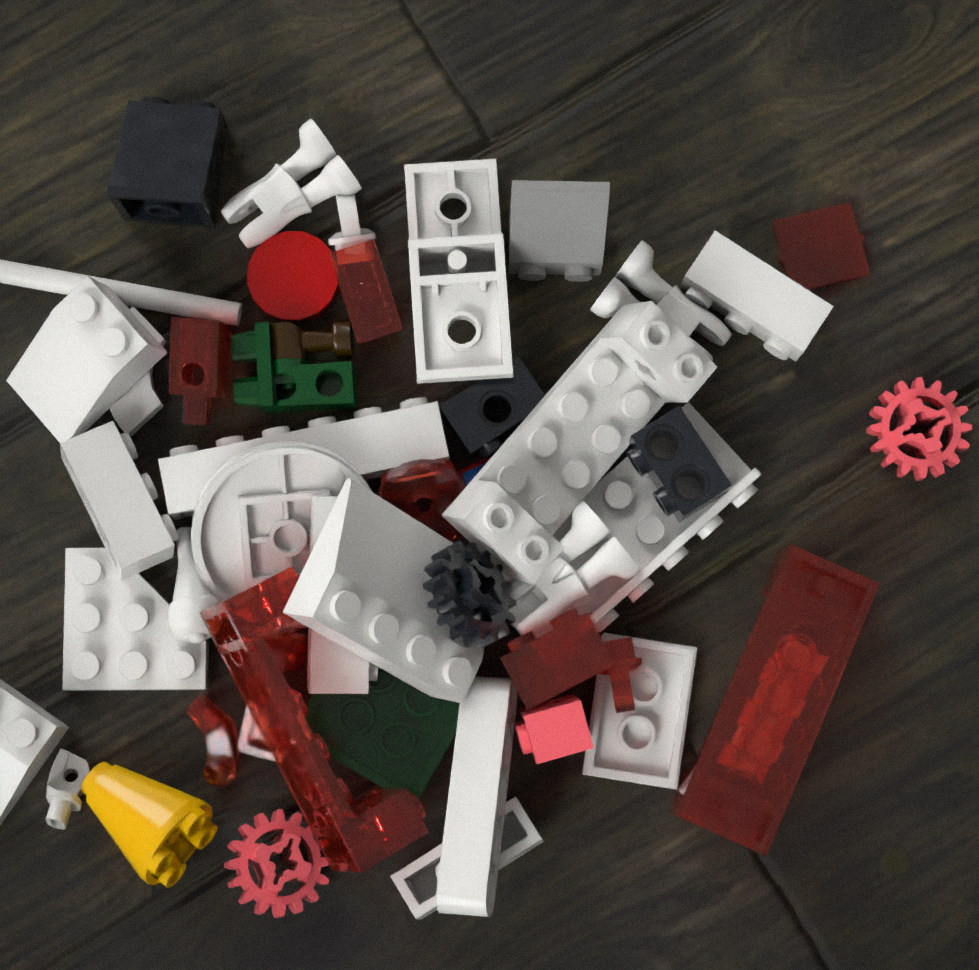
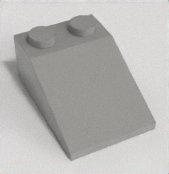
[509,180,610,282]

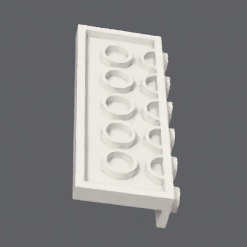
[502,402,761,666]

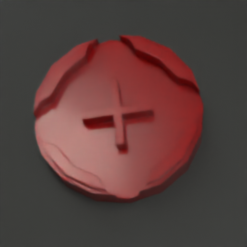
[247,231,339,323]

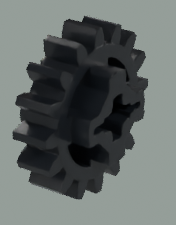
[423,541,517,648]

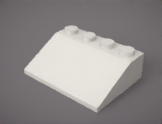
[283,479,484,704]

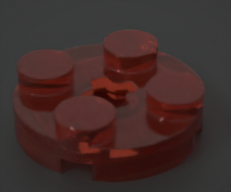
[376,459,467,541]

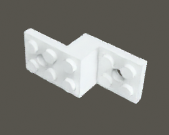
[404,159,513,384]

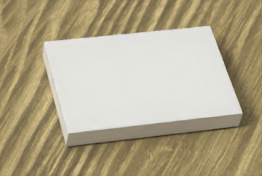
[582,633,697,790]

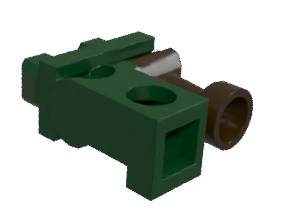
[231,321,358,414]

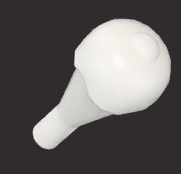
[167,527,222,643]

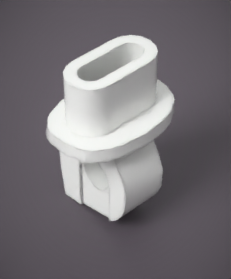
[328,194,376,265]
[46,749,90,830]

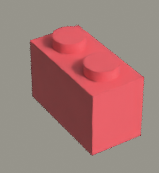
[514,694,594,764]

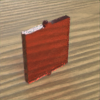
[772,203,870,290]

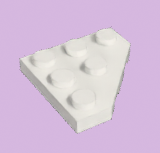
[62,548,209,691]

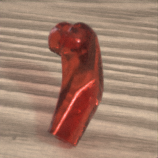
[186,694,239,786]

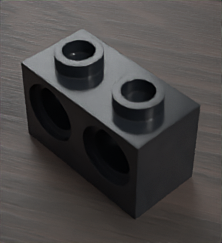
[627,405,732,523]

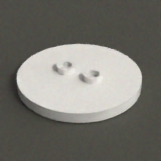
[191,441,373,629]

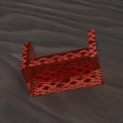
[329,239,403,344]

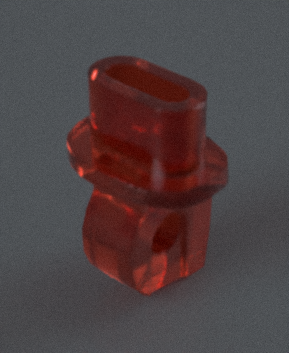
[592,637,642,713]

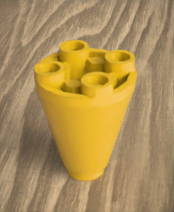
[81,762,218,888]

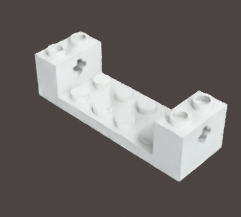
[442,301,717,585]

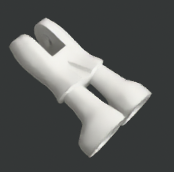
[221,118,362,248]
[590,240,732,361]
[506,501,641,639]

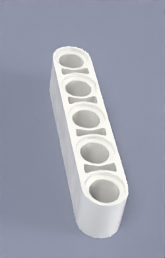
[436,677,517,917]

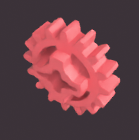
[866,377,972,481]
[224,809,332,918]

